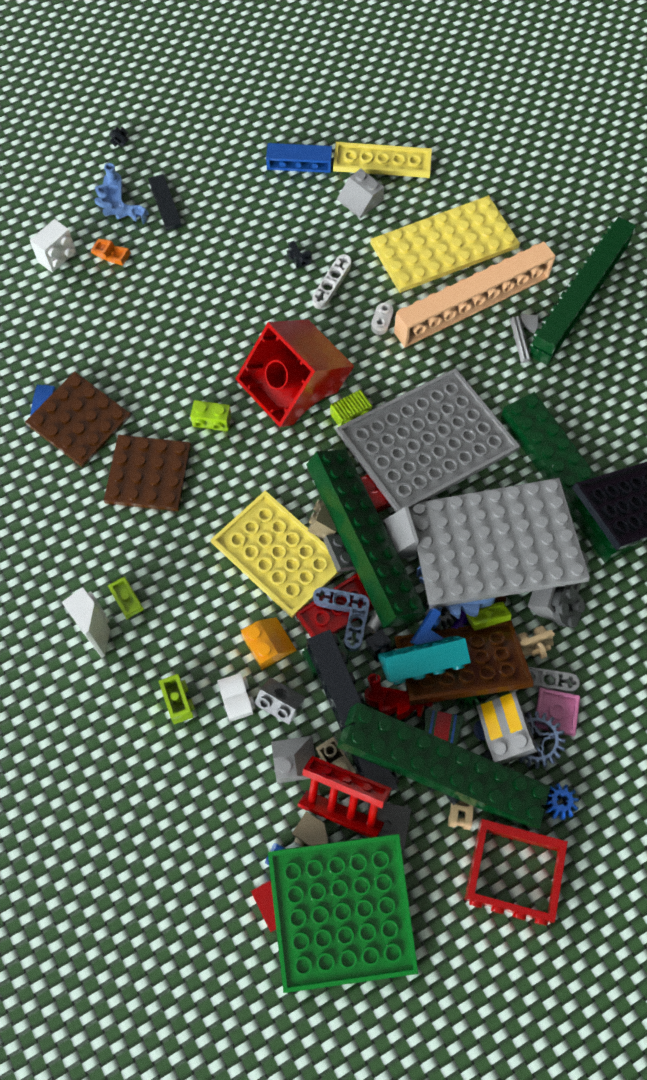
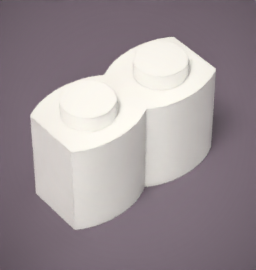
[217,673,256,722]

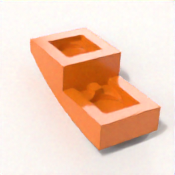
[91,238,131,265]

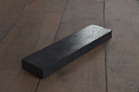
[148,174,182,231]

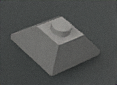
[271,735,315,784]

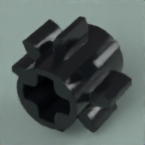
[109,126,129,147]

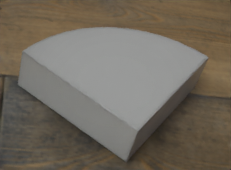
[520,314,538,333]

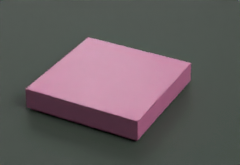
[535,687,580,737]

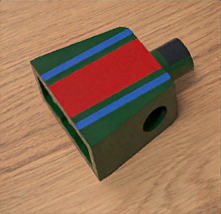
[423,709,464,744]

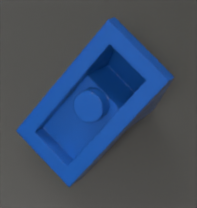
[409,608,444,645]

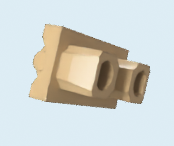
[517,626,555,659]

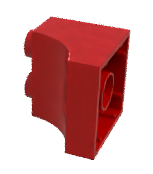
[235,319,354,427]

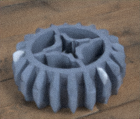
[519,711,566,769]

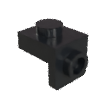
[286,241,312,269]

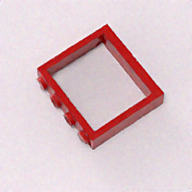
[464,819,568,926]

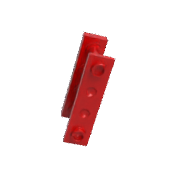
[298,756,392,837]

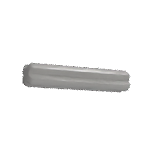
[510,316,531,363]

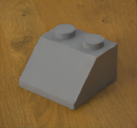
[337,168,384,218]
[384,507,419,559]

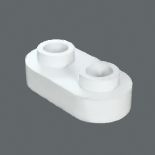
[371,303,393,335]

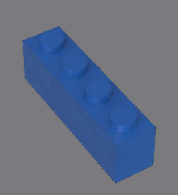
[266,143,332,173]

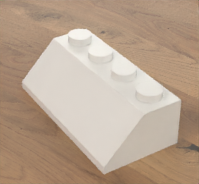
[62,587,110,658]

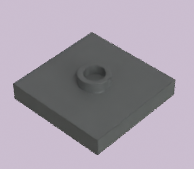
[362,803,411,852]

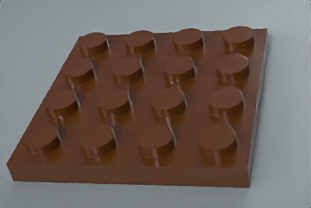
[25,371,131,468]
[104,435,191,511]

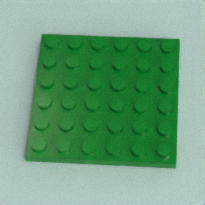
[268,834,418,993]

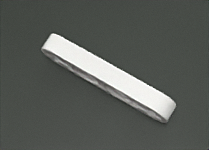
[312,254,351,309]

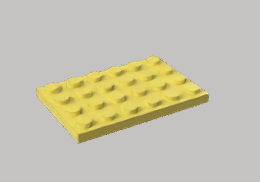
[211,490,340,618]

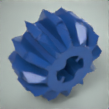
[543,783,579,821]

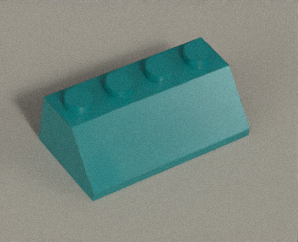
[378,635,471,685]

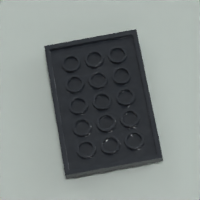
[572,462,647,551]

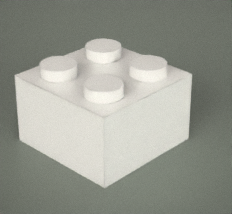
[30,219,76,273]

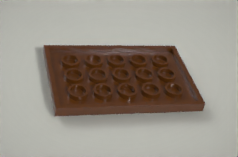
[394,620,534,706]

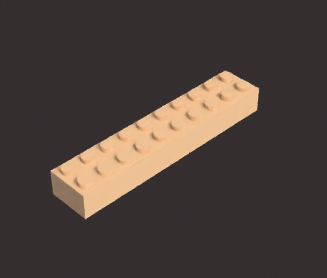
[394,242,556,348]

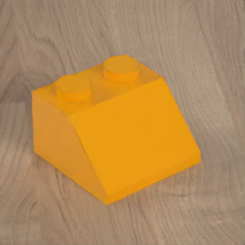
[241,617,296,670]

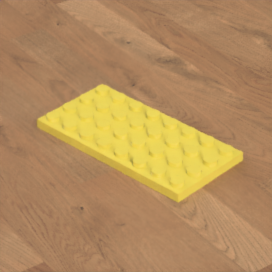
[370,195,520,293]

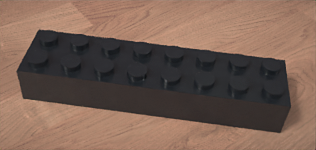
[306,630,399,791]

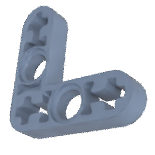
[313,587,369,652]

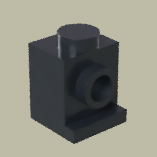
[365,629,392,663]

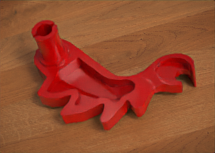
[364,674,433,720]

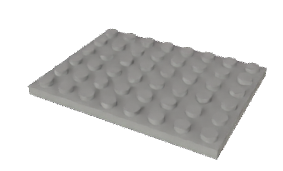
[336,368,520,512]
[409,478,590,609]

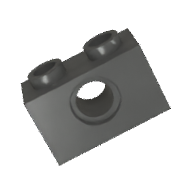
[254,678,306,725]

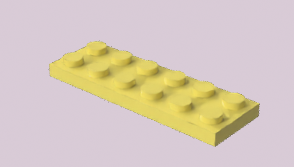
[333,142,432,178]

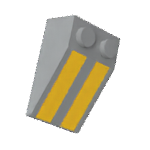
[477,692,538,765]

